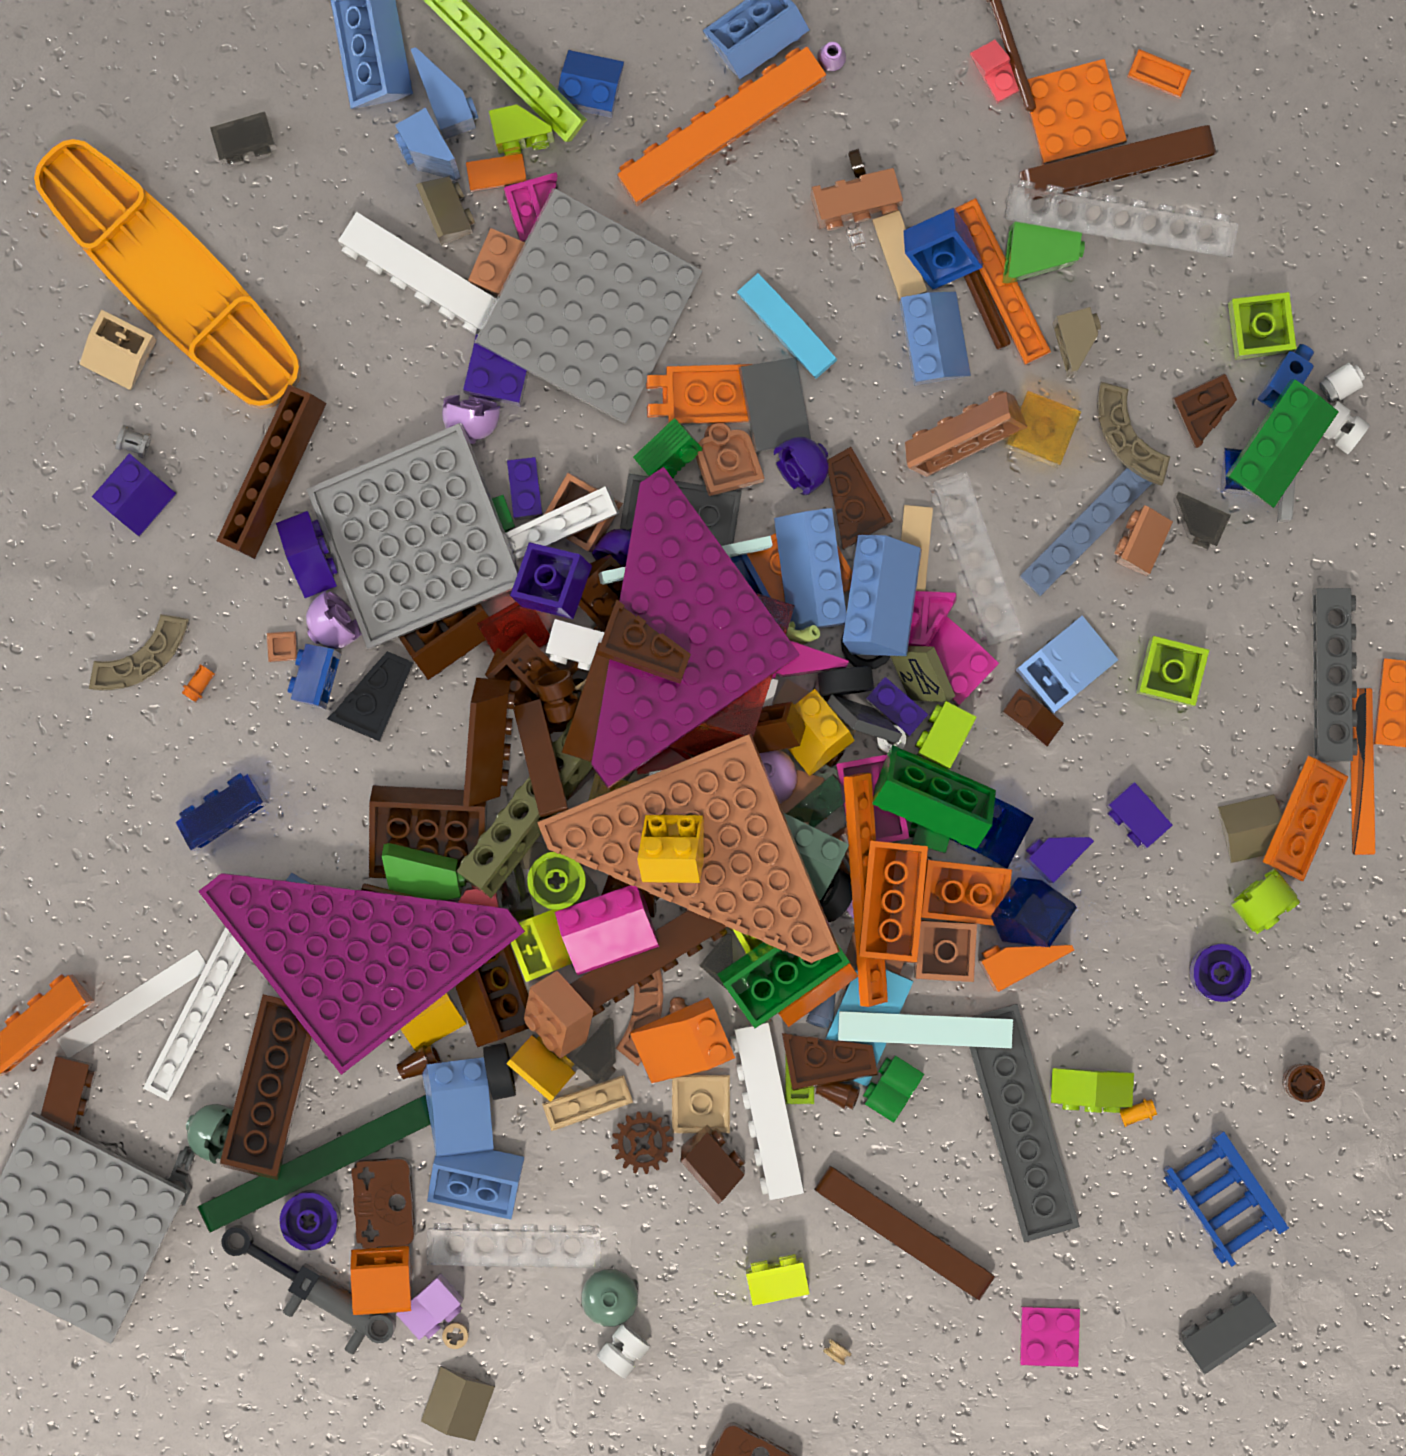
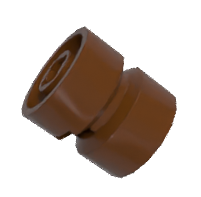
[535,669,580,723]
[1282,1063,1325,1102]

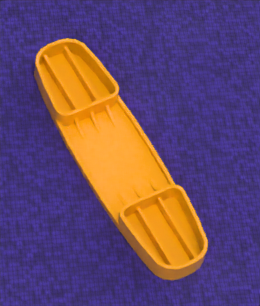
[34,139,302,409]

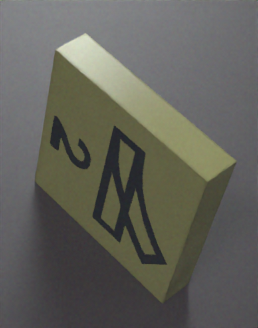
[890,646,955,702]

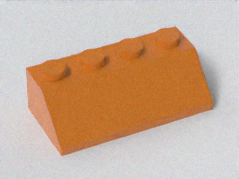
[859,841,928,963]
[0,974,94,1076]

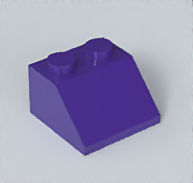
[92,453,177,537]
[1025,837,1094,883]

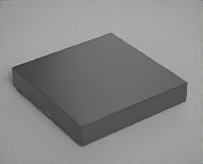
[827,694,902,743]

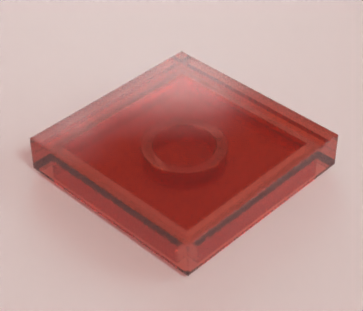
[477,602,550,654]

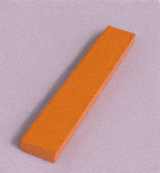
[954,198,1051,365]

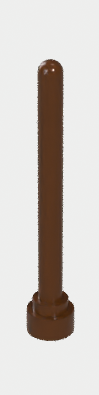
[986,0,1036,112]

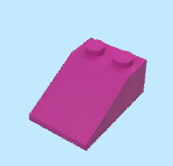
[928,617,999,707]
[768,641,849,679]

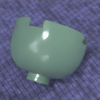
[186,1104,233,1164]
[581,1269,638,1327]

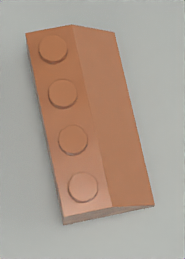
[905,391,1028,477]

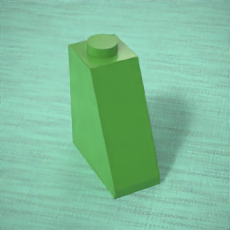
[1002,221,1085,284]
[382,843,466,900]

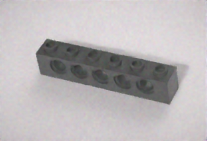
[1312,588,1358,762]

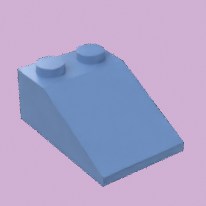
[411,47,478,140]
[422,1057,494,1157]

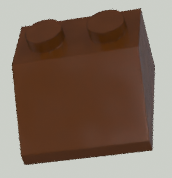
[680,1125,745,1204]

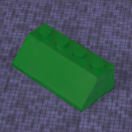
[1226,379,1339,508]
[872,745,996,849]
[717,942,850,1029]

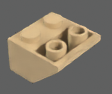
[80,310,157,390]

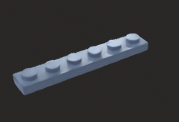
[1019,468,1152,597]

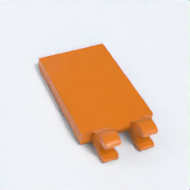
[646,364,752,424]

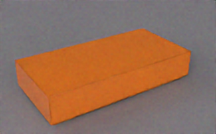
[1127,49,1191,99]
[466,154,527,192]

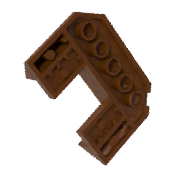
[485,555,623,734]

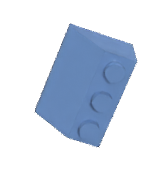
[702,0,809,79]
[900,292,971,386]
[427,1150,524,1220]

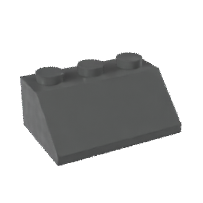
[1179,1291,1277,1375]

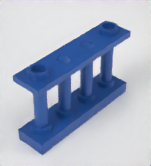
[1164,1130,1289,1267]

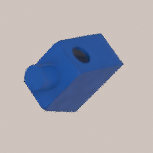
[1257,344,1314,408]

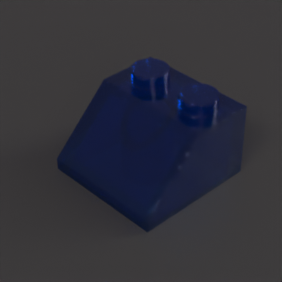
[950,797,1034,869]
[991,877,1077,948]

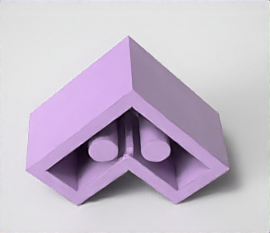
[396,1273,464,1340]

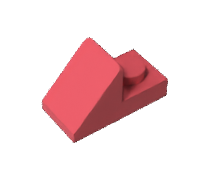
[970,40,1019,104]

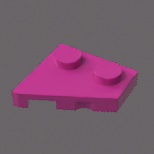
[503,172,558,242]
[908,591,957,646]

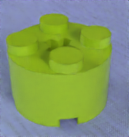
[527,852,586,910]
[1230,868,1300,934]

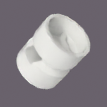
[1323,401,1370,454]
[597,1324,651,1379]

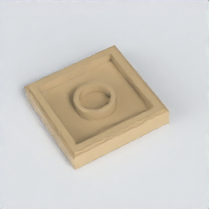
[672,1075,730,1133]

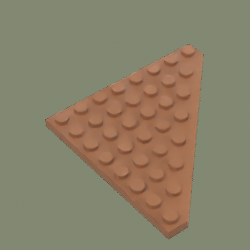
[537,734,840,963]

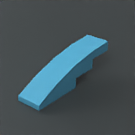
[737,273,837,379]

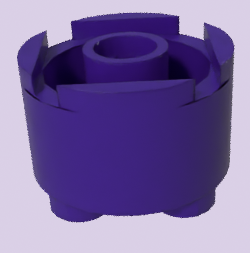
[1190,944,1251,1002]
[280,1190,340,1250]

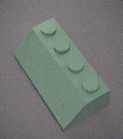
[784,813,849,901]

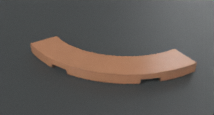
[616,969,663,1066]

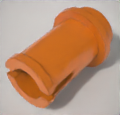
[182,664,216,702]

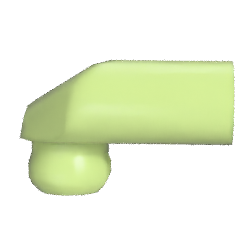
[780,621,820,645]

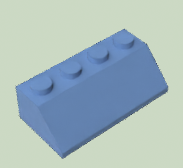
[330,0,413,109]
[394,108,461,181]
[774,508,846,630]
[843,535,922,656]

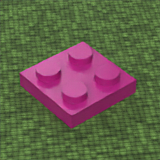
[1020,1306,1080,1367]

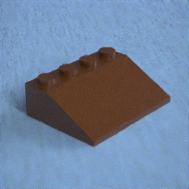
[369,785,487,883]

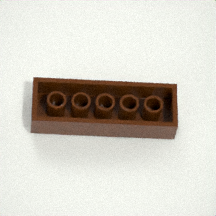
[220,994,313,1180]

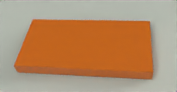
[1263,756,1348,882]

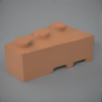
[810,168,903,231]

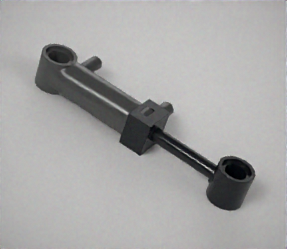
[221,1225,396,1355]

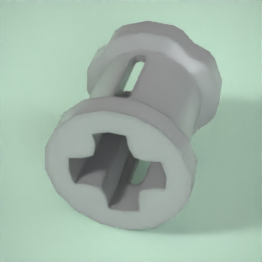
[115,425,151,458]

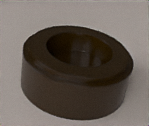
[848,148,867,179]

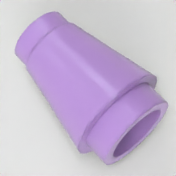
[818,42,846,71]

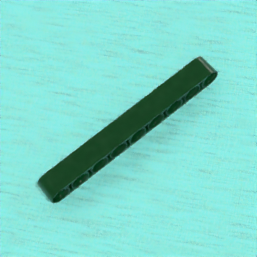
[197,1094,431,1233]

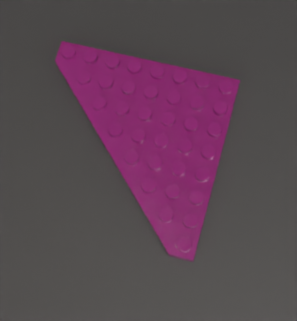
[591,467,800,788]
[198,873,525,1075]

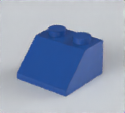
[558,50,624,118]
[903,208,983,290]

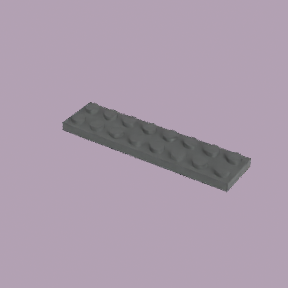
[969,1004,1080,1242]

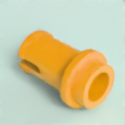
[1120,1098,1157,1127]

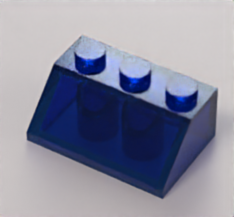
[175,773,269,851]

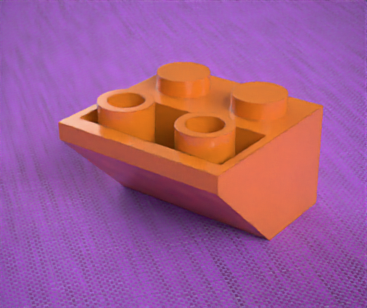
[350,1246,412,1315]

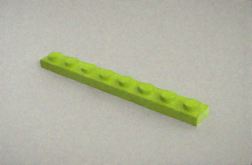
[423,0,587,142]

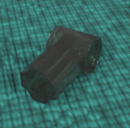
[500,863,534,921]

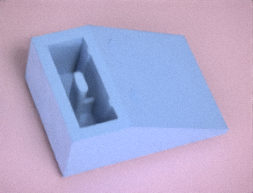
[1015,615,1118,714]

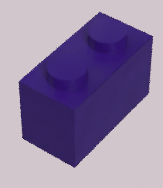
[507,457,543,521]
[865,677,929,737]
[1106,782,1173,849]

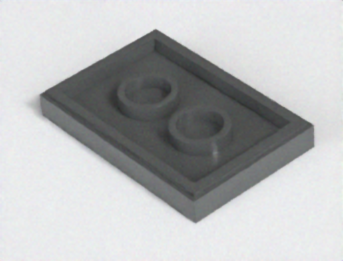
[738,357,811,452]

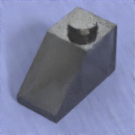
[1173,491,1231,551]
[571,1016,616,1083]

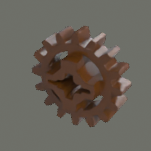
[611,1111,674,1174]

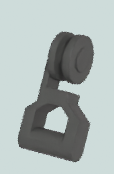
[165,1146,196,1206]

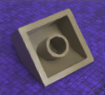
[416,176,475,246]
[1052,307,1101,378]

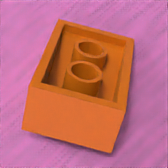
[921,859,1012,927]
[978,944,1074,992]
[629,997,735,1083]

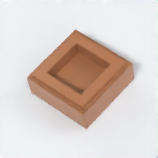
[267,631,298,662]

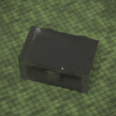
[210,112,277,167]

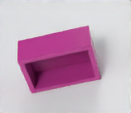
[835,754,909,842]

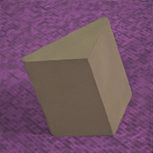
[1218,794,1282,863]
[421,1366,495,1441]

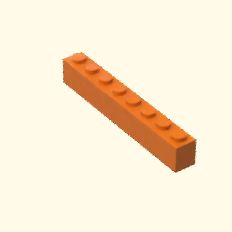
[617,47,826,206]

